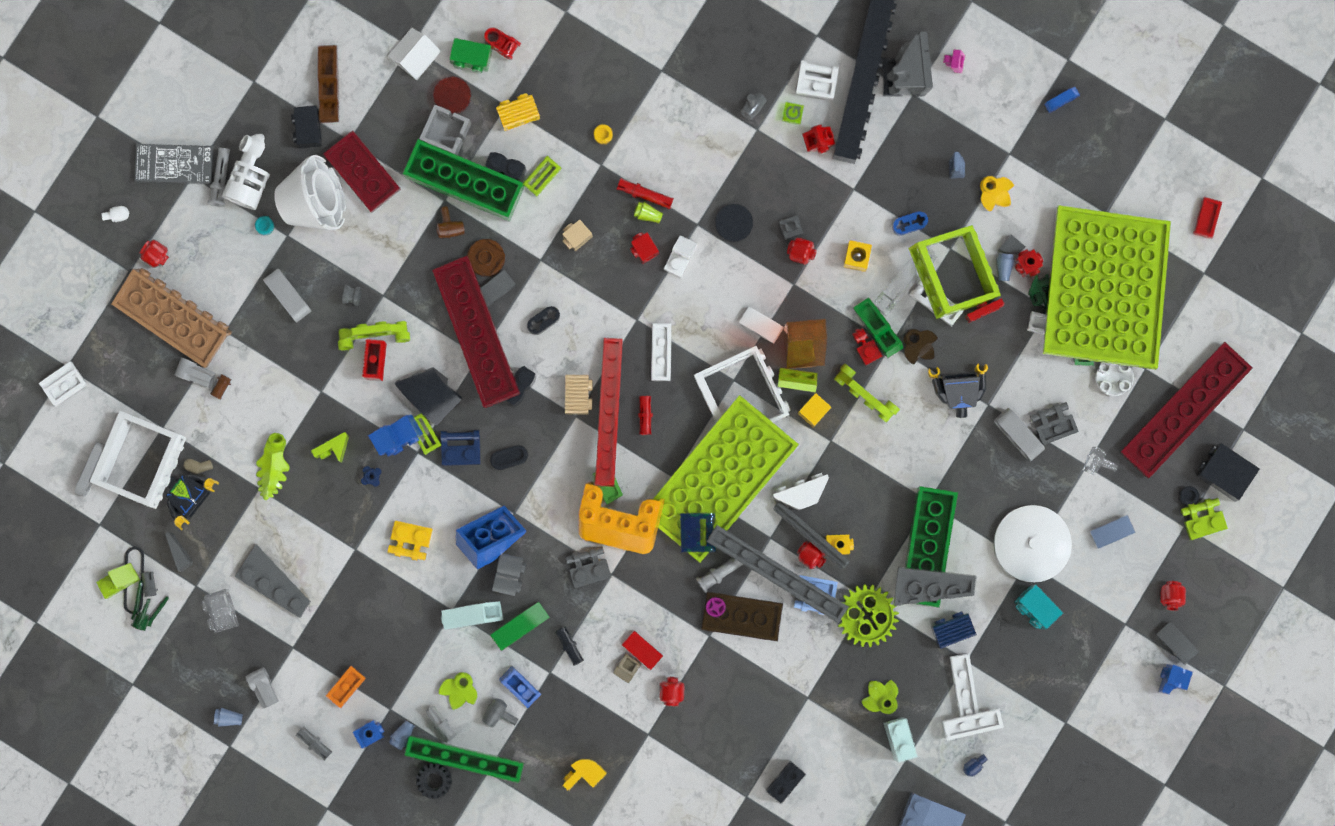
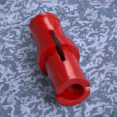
[638,396,653,435]

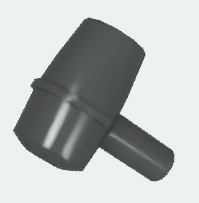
[740,92,767,120]
[482,698,519,727]

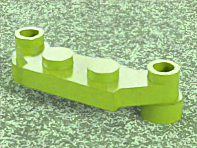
[338,321,411,350]
[834,363,900,423]

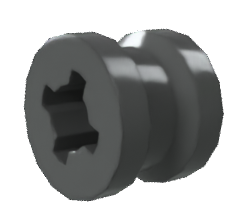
[342,285,361,306]

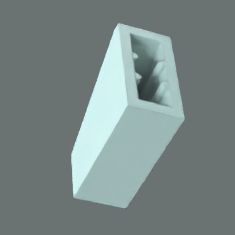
[441,601,503,630]

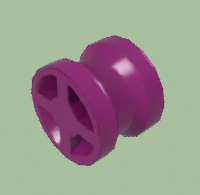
[706,597,725,617]

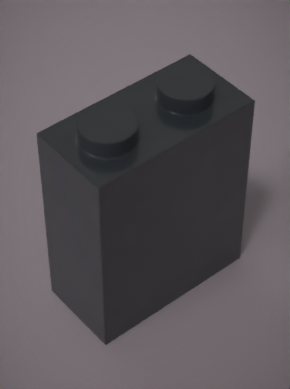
[1197,443,1260,502]

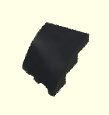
[395,367,462,426]

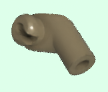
[184,459,213,474]

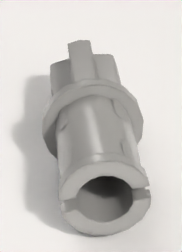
[426,706,456,743]

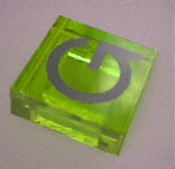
[782,102,804,125]

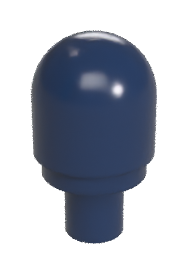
[963,754,988,777]

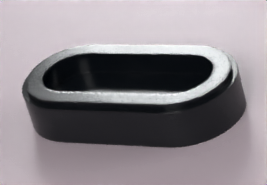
[490,445,528,470]

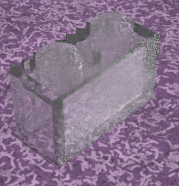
[202,589,239,633]

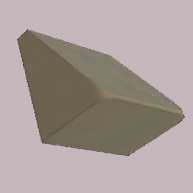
[613,653,641,683]

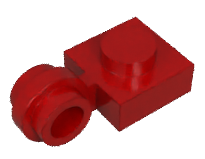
[852,328,882,366]

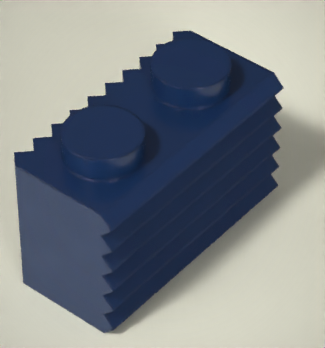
[931,611,977,649]

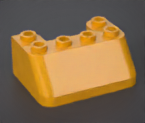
[578,481,665,554]

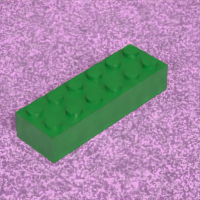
[403,139,525,222]
[905,486,958,608]

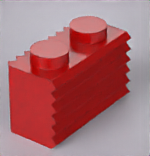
[362,339,387,381]

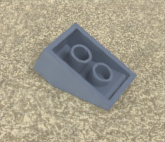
[898,792,966,826]

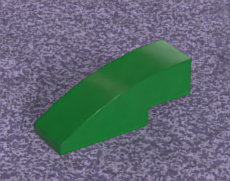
[853,297,903,359]
[490,602,550,651]

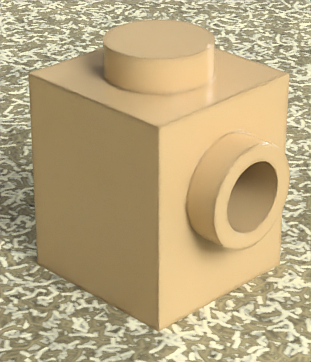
[562,220,593,251]

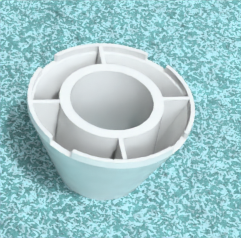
[275,155,346,230]

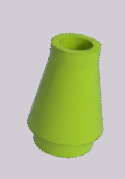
[633,202,663,223]

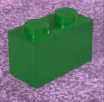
[449,38,492,73]

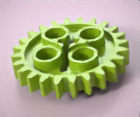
[838,584,899,647]

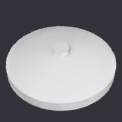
[994,505,1072,582]

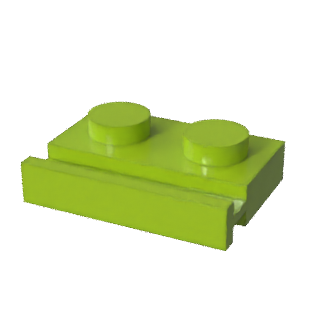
[778,368,818,392]

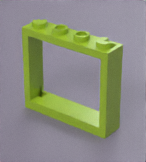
[908,225,1001,319]

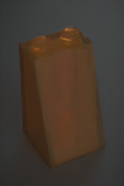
[783,319,827,369]

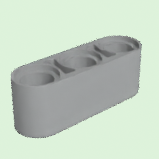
[263,268,312,323]
[994,408,1045,462]

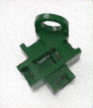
[1028,274,1050,310]

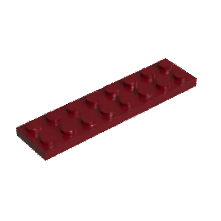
[432,256,520,409]
[1120,342,1253,479]

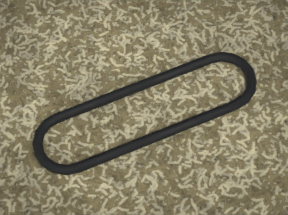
[124,547,144,614]

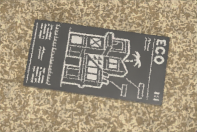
[135,144,214,184]

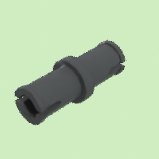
[296,726,333,761]

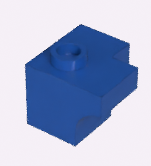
[1158,664,1193,695]

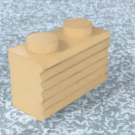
[565,375,593,415]

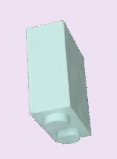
[883,717,918,762]

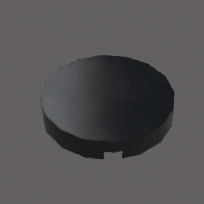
[716,204,753,242]

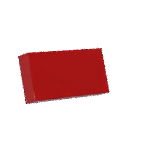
[1193,197,1222,239]
[622,631,663,670]

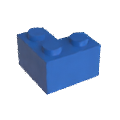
[368,415,423,456]

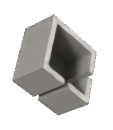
[420,105,471,156]

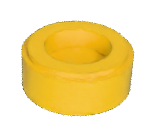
[594,124,613,144]

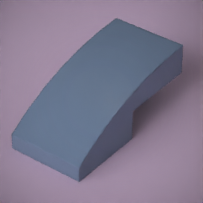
[1090,515,1136,549]

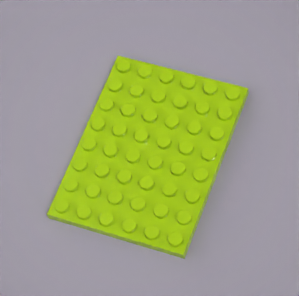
[1042,205,1171,370]

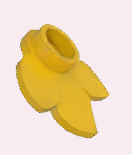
[980,176,1014,212]

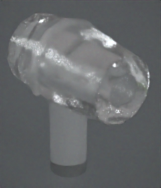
[1083,447,1118,476]

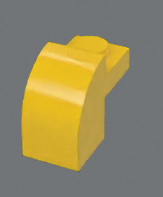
[563,759,607,790]

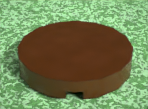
[467,239,505,277]

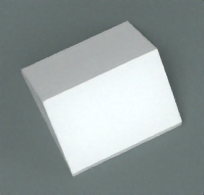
[388,28,441,80]

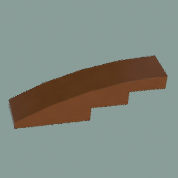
[318,45,339,123]

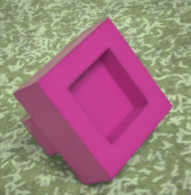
[943,49,965,74]

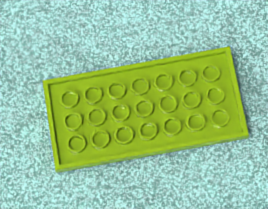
[653,395,799,563]

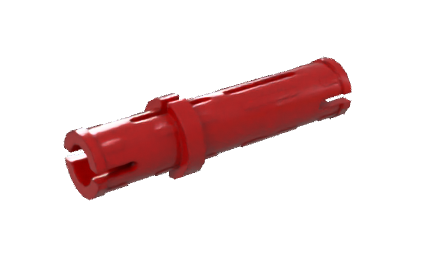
[617,178,674,209]

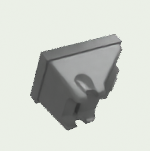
[887,31,933,97]

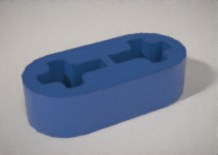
[1044,87,1080,113]
[892,212,928,236]

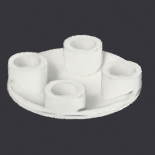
[1095,362,1134,396]

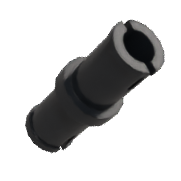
[555,626,584,666]

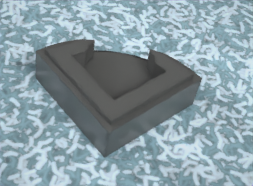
[998,235,1026,254]

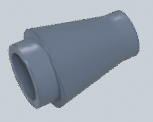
[996,254,1015,281]
[214,708,243,727]
[389,720,415,750]

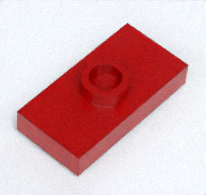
[965,298,1004,323]

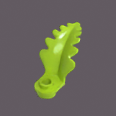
[256,433,290,500]

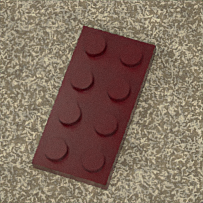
[323,130,401,213]

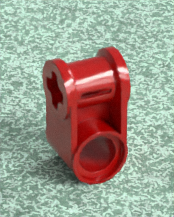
[484,27,521,60]

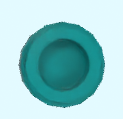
[255,216,274,236]

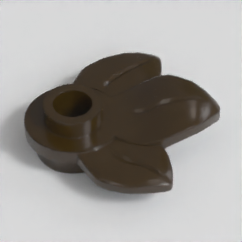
[904,329,938,365]

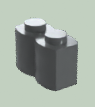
[492,553,527,596]

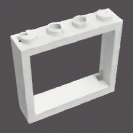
[694,346,791,423]
[90,411,186,509]

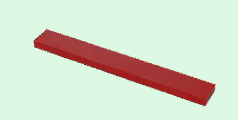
[595,338,623,487]

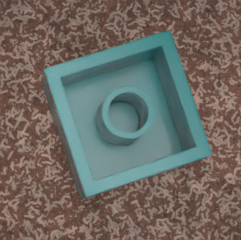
[1014,585,1063,629]

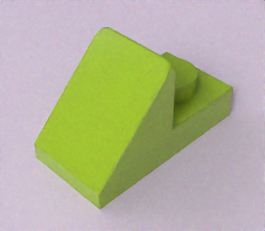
[311,432,349,463]
[96,563,140,599]

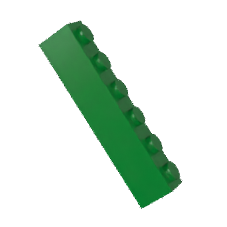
[405,735,525,783]

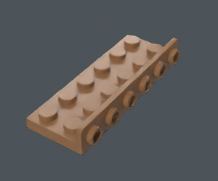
[111,268,232,368]

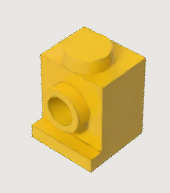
[825,535,854,555]

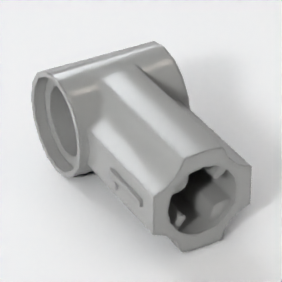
[174,358,216,388]
[246,667,279,709]

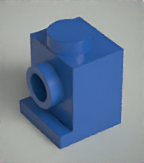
[353,720,385,749]

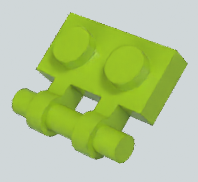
[1181,498,1228,540]

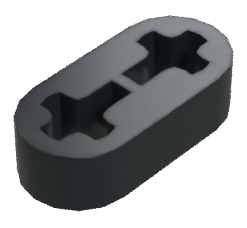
[527,306,560,335]

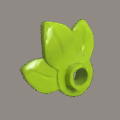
[439,672,477,710]
[861,680,898,714]

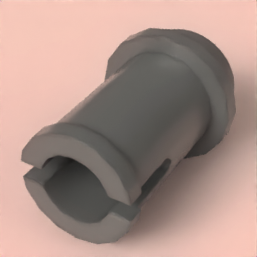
[141,572,158,597]

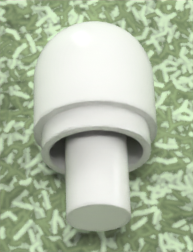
[102,206,129,222]

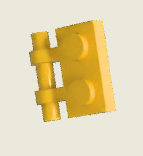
[387,520,433,561]

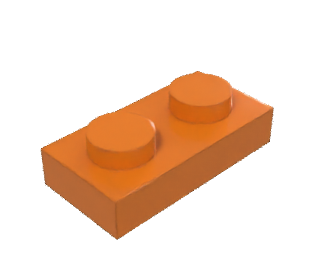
[326,666,366,708]

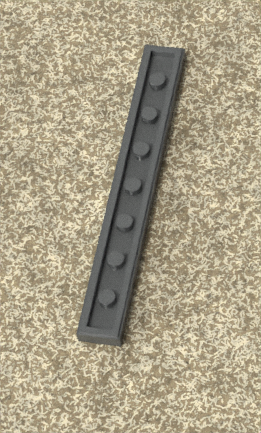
[706,525,848,623]

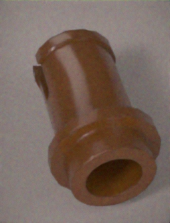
[210,374,232,400]

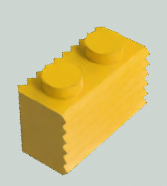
[496,94,540,131]

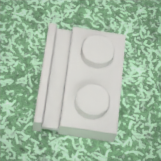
[39,361,88,406]

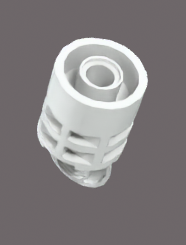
[222,134,270,210]

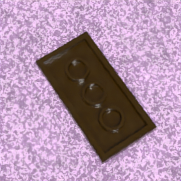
[701,592,783,642]

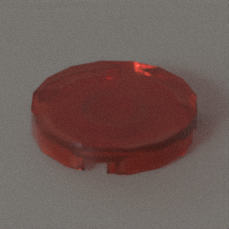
[433,76,471,114]

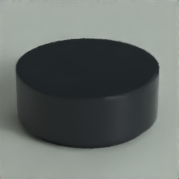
[1179,486,1199,505]

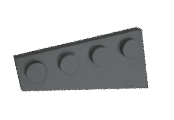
[235,544,311,618]
[894,567,976,606]

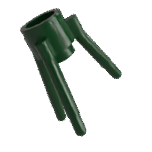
[131,581,169,631]

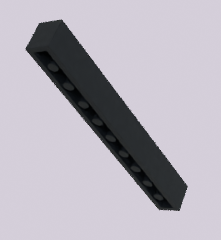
[833,0,897,164]

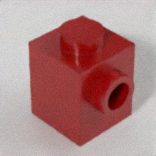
[630,232,659,264]

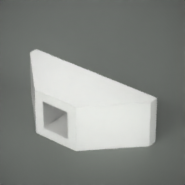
[772,473,829,510]

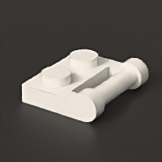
[796,61,839,100]

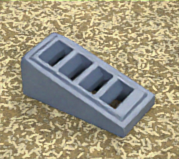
[949,152,965,178]

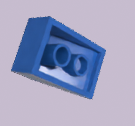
[456,506,526,569]

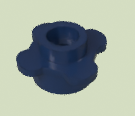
[361,466,382,487]

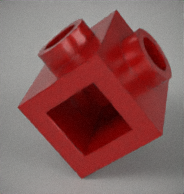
[802,125,835,154]
[1014,249,1043,278]

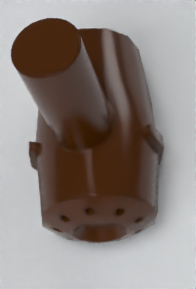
[436,206,465,239]

